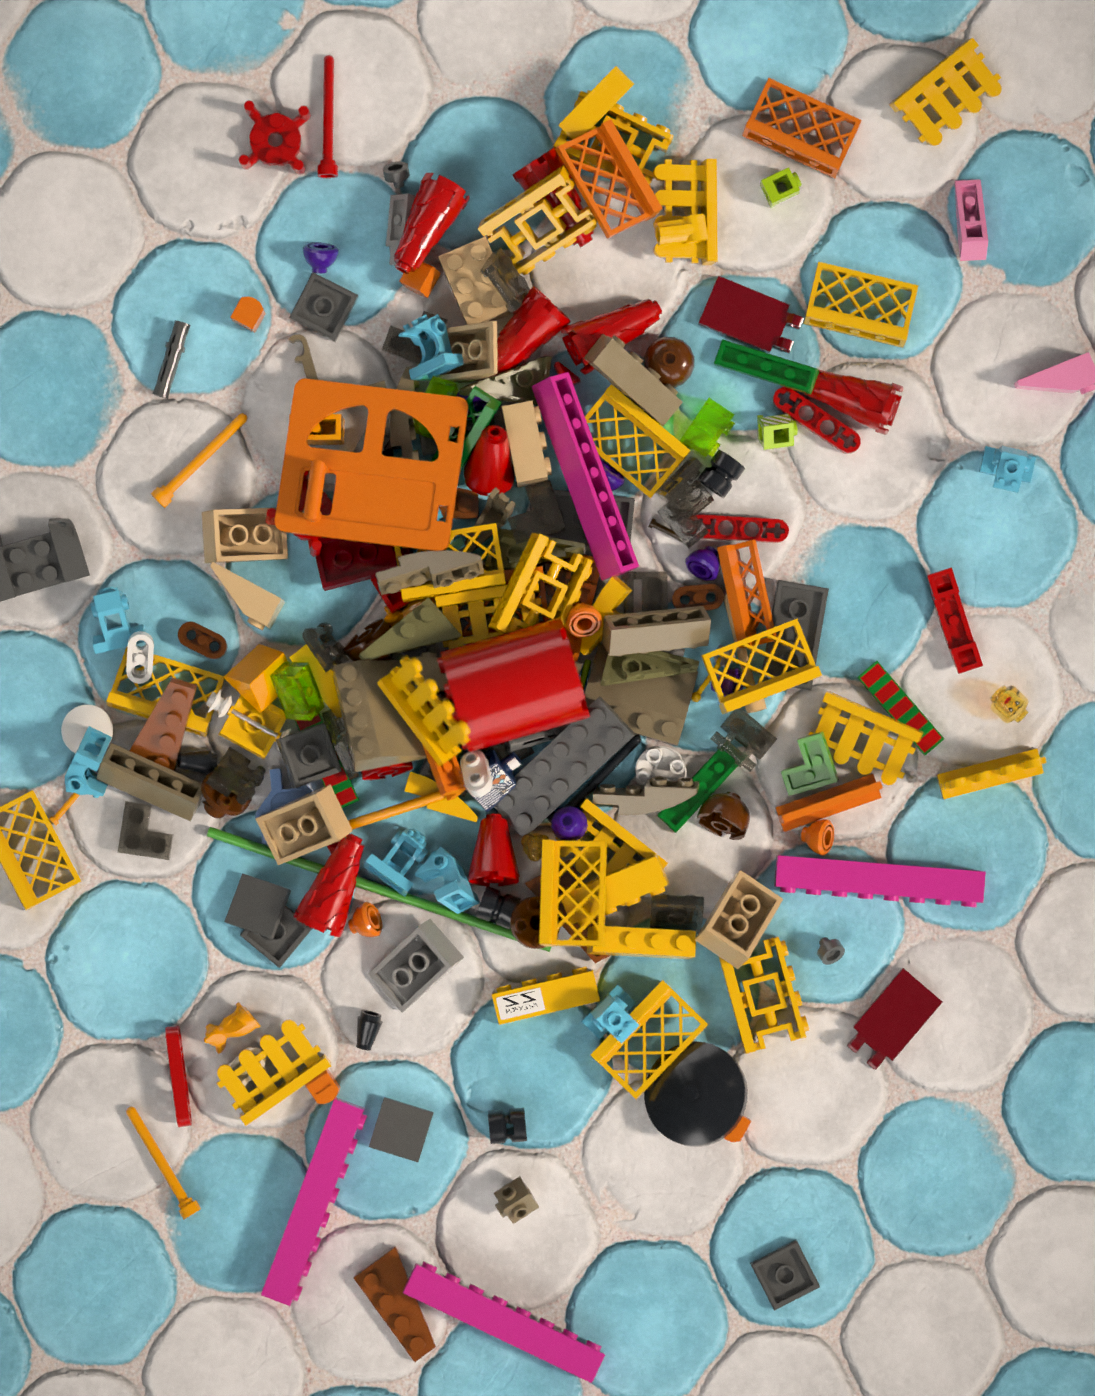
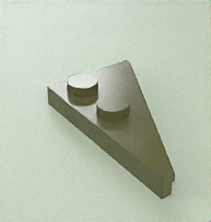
[459,356,552,405]
[484,528,586,571]
[359,597,461,660]
[600,651,699,686]

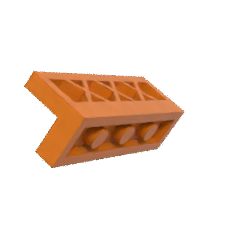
[717,540,776,648]
[422,701,466,801]

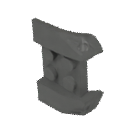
[0,518,90,602]

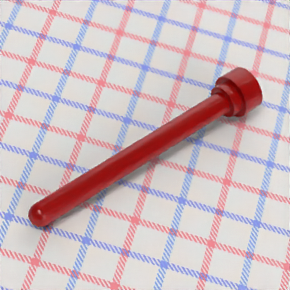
[317,55,338,178]

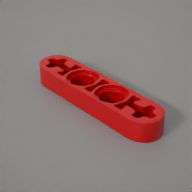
[773,387,861,454]
[688,515,789,543]
[165,1025,192,1127]

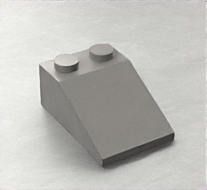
[368,919,464,1013]

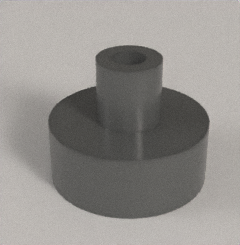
[383,162,410,188]
[817,937,845,965]

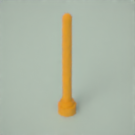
[150,413,247,508]
[348,791,446,830]
[126,1106,201,1220]

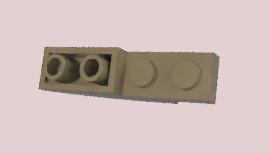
[390,366,420,460]
[376,550,484,595]
[593,776,699,815]

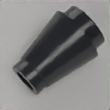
[178,750,217,775]
[356,1010,383,1051]

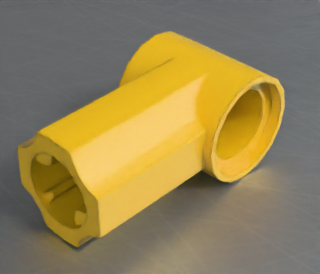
[655,214,708,246]

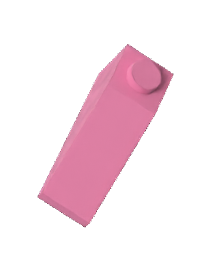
[955,180,988,261]
[1014,352,1095,395]

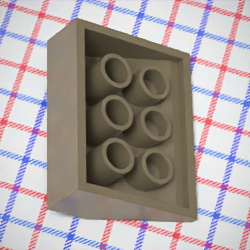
[584,643,698,746]
[333,660,427,772]

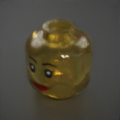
[990,685,1029,723]

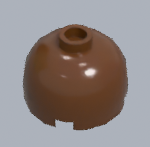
[644,337,694,388]
[344,618,392,662]
[697,792,750,840]

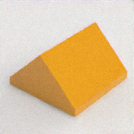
[223,644,296,714]

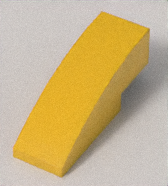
[558,66,634,139]
[580,576,632,655]
[289,642,342,720]
[404,771,478,822]

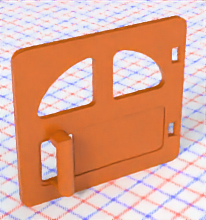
[275,378,469,551]

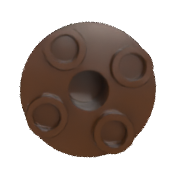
[201,771,252,818]
[510,897,562,949]

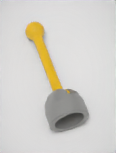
[691,645,737,702]

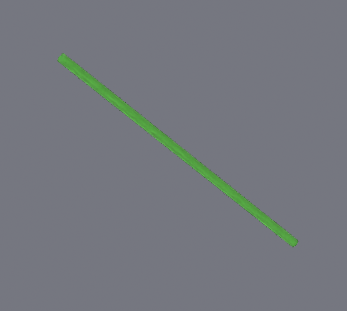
[207,827,551,952]

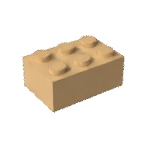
[438,236,516,325]
[502,401,552,488]
[695,870,783,969]

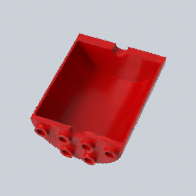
[437,617,590,752]

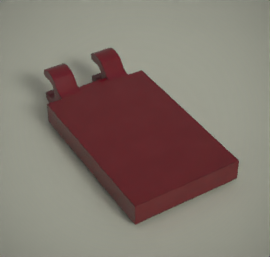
[699,275,804,353]
[315,538,414,591]
[847,968,943,1070]

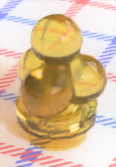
[521,833,550,862]

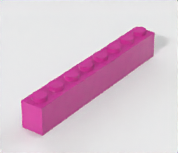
[531,372,639,581]
[774,855,986,907]
[261,1097,367,1306]
[403,1261,605,1383]

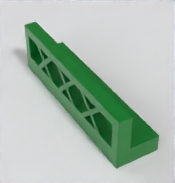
[431,386,502,474]

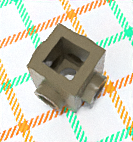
[494,1176,539,1224]

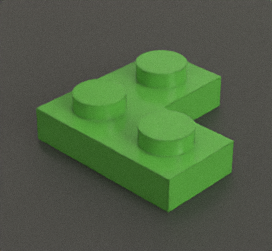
[781,731,839,796]

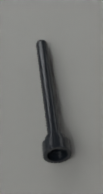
[546,735,641,823]

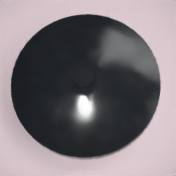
[644,1041,748,1147]

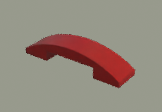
[927,567,983,674]

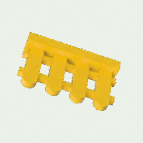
[889,38,1002,146]
[653,159,718,266]
[435,583,542,649]
[377,656,470,767]
[809,691,924,785]
[937,748,1047,799]
[554,799,668,906]
[217,1019,331,1126]

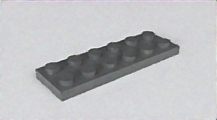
[494,696,636,839]

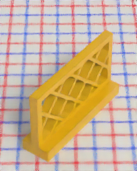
[803,261,918,348]
[585,384,690,499]
[395,523,506,602]
[701,619,822,715]
[106,646,225,738]
[0,790,81,911]
[539,840,607,947]
[590,980,709,1100]

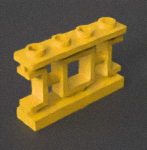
[554,90,673,186]
[477,165,597,277]
[488,533,593,634]
[719,936,809,1054]

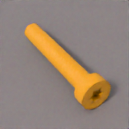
[49,793,80,826]

